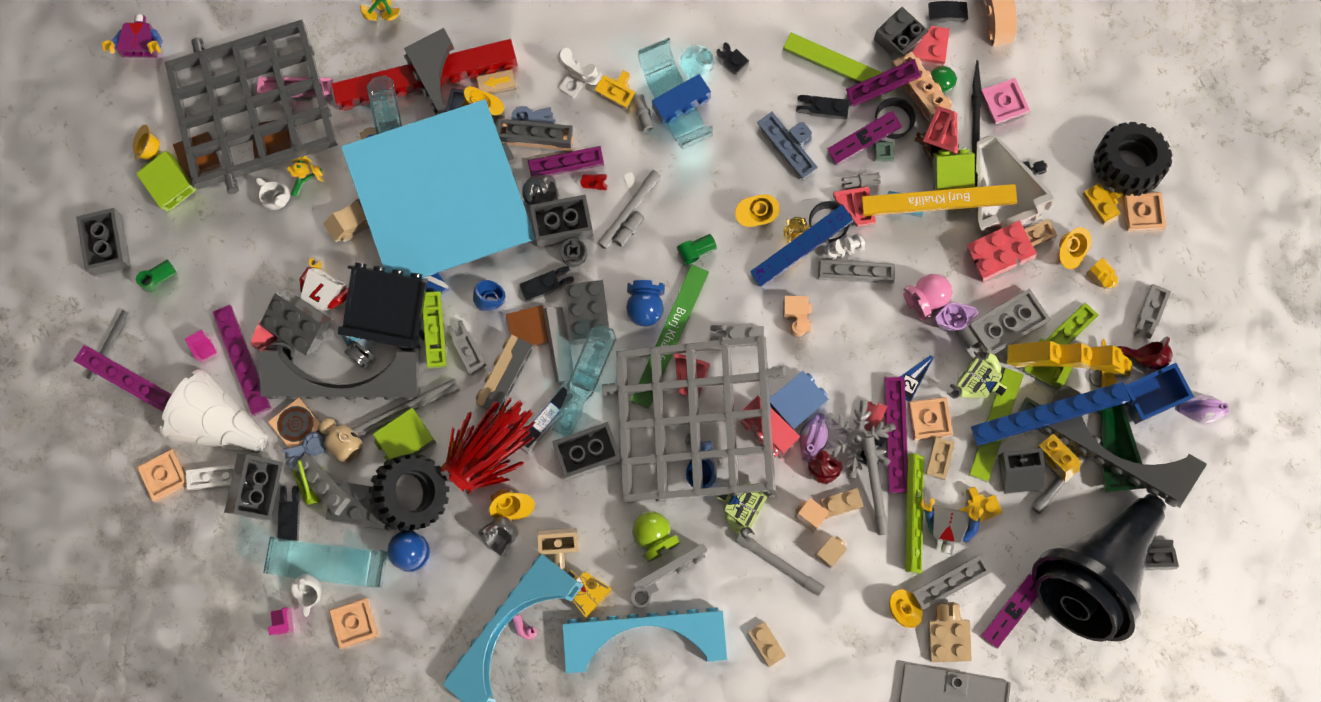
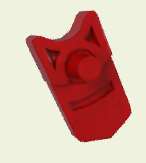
[580,174,608,190]

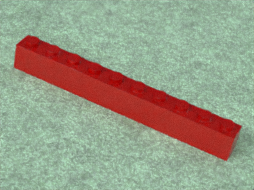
[331,39,518,111]

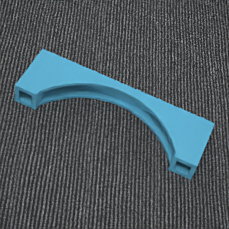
[442,554,583,702]
[563,607,727,673]

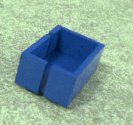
[1124,363,1195,425]

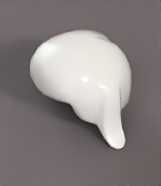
[256,178,291,210]
[291,574,322,617]

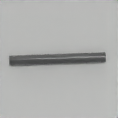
[86,310,129,381]

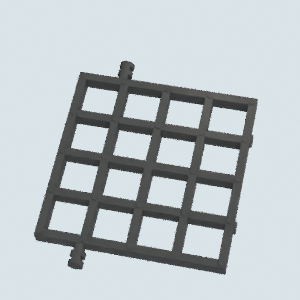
[165,19,338,194]

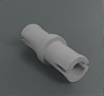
[633,94,654,133]
[841,172,881,189]
[613,211,645,247]

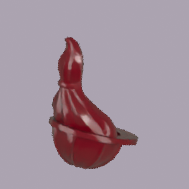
[1117,336,1173,370]
[808,450,842,485]

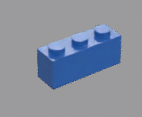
[652,74,711,125]

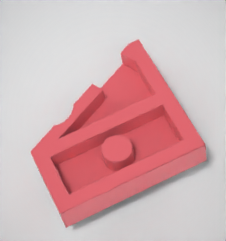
[912,26,950,65]
[923,106,958,154]
[833,187,876,227]
[674,354,710,398]

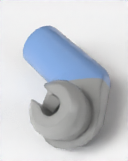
[685,433,713,451]

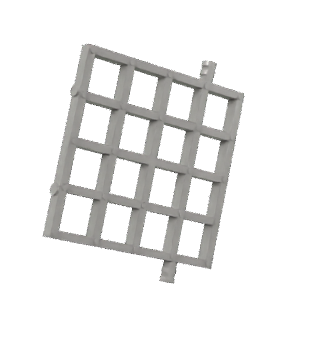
[601,335,786,502]

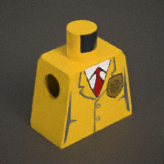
[568,570,612,618]

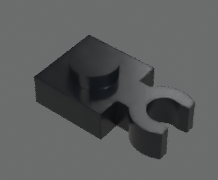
[717,42,749,75]

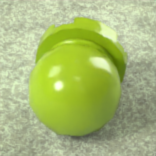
[632,511,681,562]

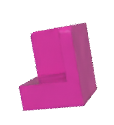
[185,329,217,362]
[268,607,294,636]

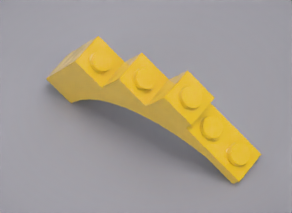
[1007,341,1132,378]

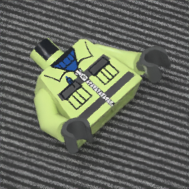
[947,345,1007,399]
[717,484,778,542]

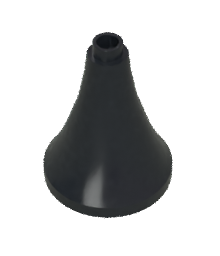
[1032,494,1166,642]

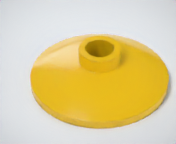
[889,589,923,628]

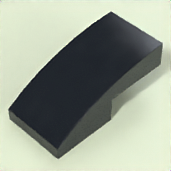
[928,1,969,23]

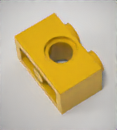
[1038,434,1081,482]

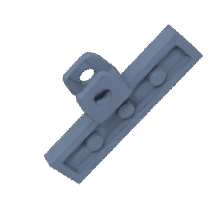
[757,111,818,180]

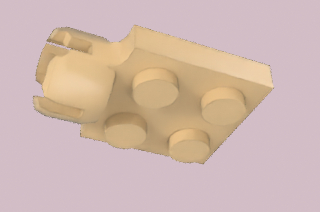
[928,602,972,662]

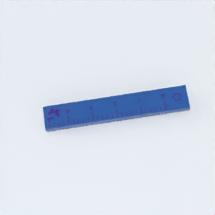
[750,205,854,287]

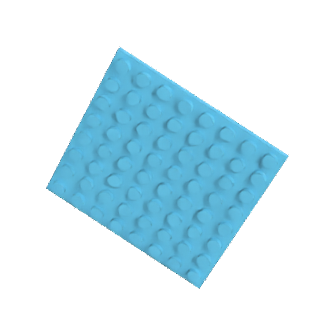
[341,99,536,278]

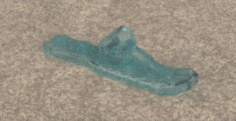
[367,75,402,134]
[552,324,617,436]

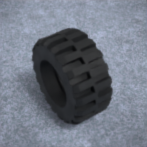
[1093,122,1172,196]
[369,454,450,531]

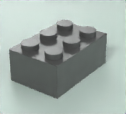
[530,194,594,247]
[76,208,131,276]
[565,280,611,345]
[259,289,332,356]
[552,422,621,481]
[224,454,283,520]
[325,480,396,531]

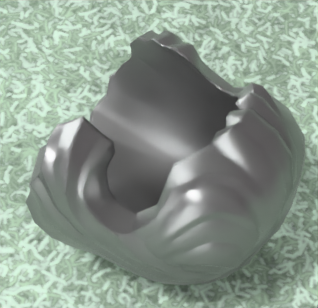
[522,175,559,205]
[478,516,518,557]

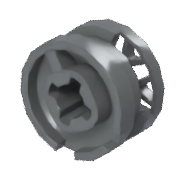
[560,238,587,268]
[344,340,375,369]

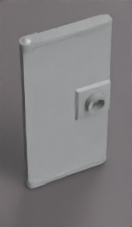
[899,664,1011,702]

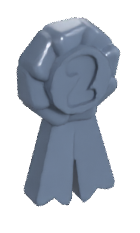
[511,106,556,124]
[283,432,326,470]

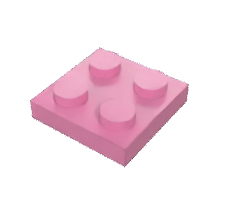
[981,78,1030,125]

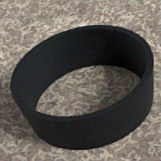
[875,98,916,139]
[809,201,850,243]

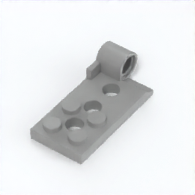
[958,288,1051,355]
[631,543,708,608]

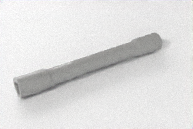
[597,170,661,249]
[1031,435,1102,514]
[862,436,889,535]
[736,535,825,596]

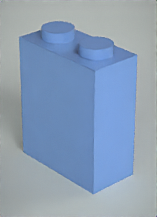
[770,371,829,430]

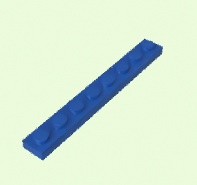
[971,382,1130,446]

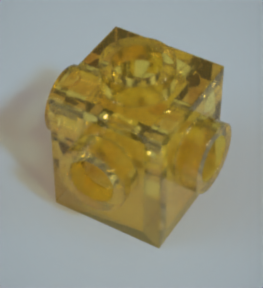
[783,217,810,243]

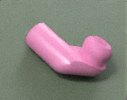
[512,614,537,639]

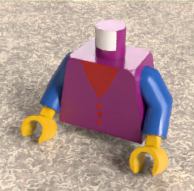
[102,14,163,58]

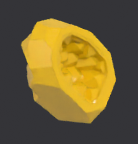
[1086,257,1118,289]

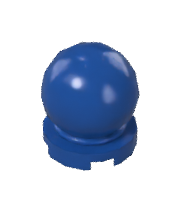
[626,280,665,327]
[387,531,431,572]

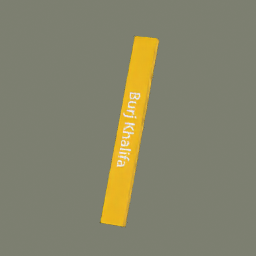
[862,184,1017,216]

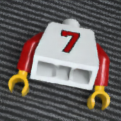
[299,258,348,311]

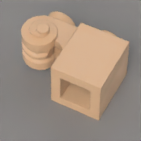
[783,296,811,337]

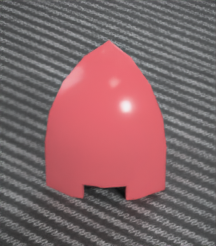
[250,321,278,350]
[864,401,887,431]

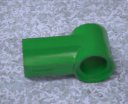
[677,234,717,265]
[136,259,177,292]

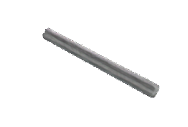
[352,379,459,437]

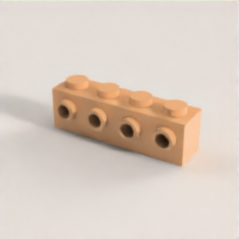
[892,51,952,123]

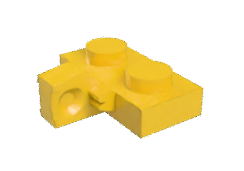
[594,70,636,110]
[1083,183,1124,224]
[959,487,1003,522]

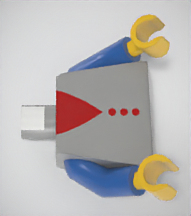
[921,497,983,555]

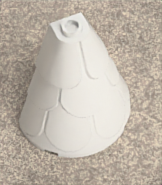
[976,134,1054,234]
[160,369,268,453]

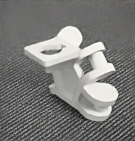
[557,48,601,98]
[825,234,865,260]

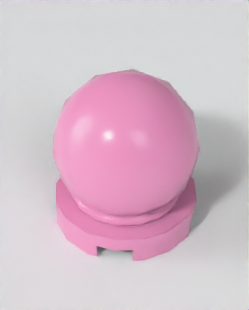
[903,274,953,321]

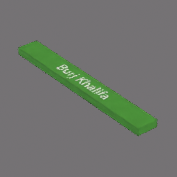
[631,265,709,409]

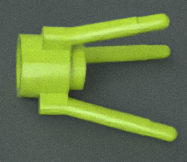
[292,460,324,505]

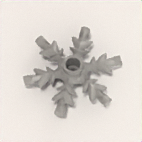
[820,401,896,478]

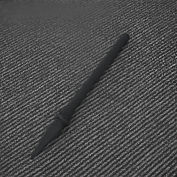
[971,60,982,187]

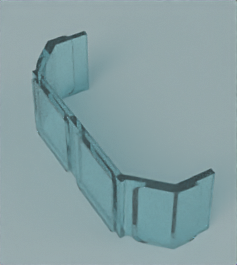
[638,38,713,149]
[263,536,387,588]

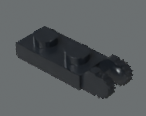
[796,95,849,120]
[519,266,574,303]
[277,486,300,541]

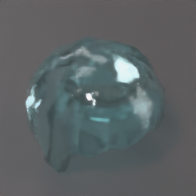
[680,44,715,78]

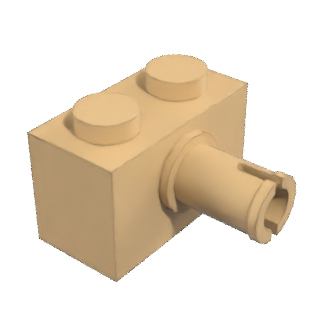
[537,528,578,571]

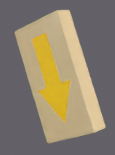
[477,69,517,94]

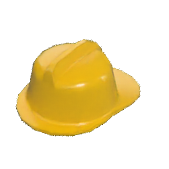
[462,86,504,115]
[133,125,160,160]
[735,194,780,227]
[1059,227,1092,269]
[489,489,535,520]

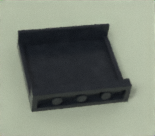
[337,262,428,348]

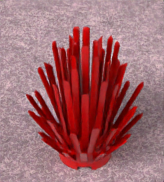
[440,398,536,495]

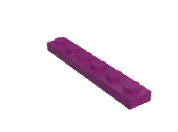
[212,305,272,416]
[74,345,172,412]
[884,377,908,493]

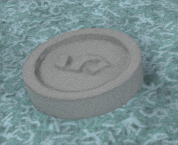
[1089,370,1102,387]

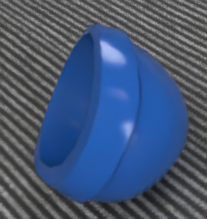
[473,280,506,311]
[686,459,717,488]

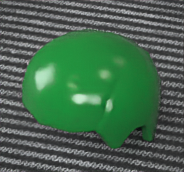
[931,65,957,95]

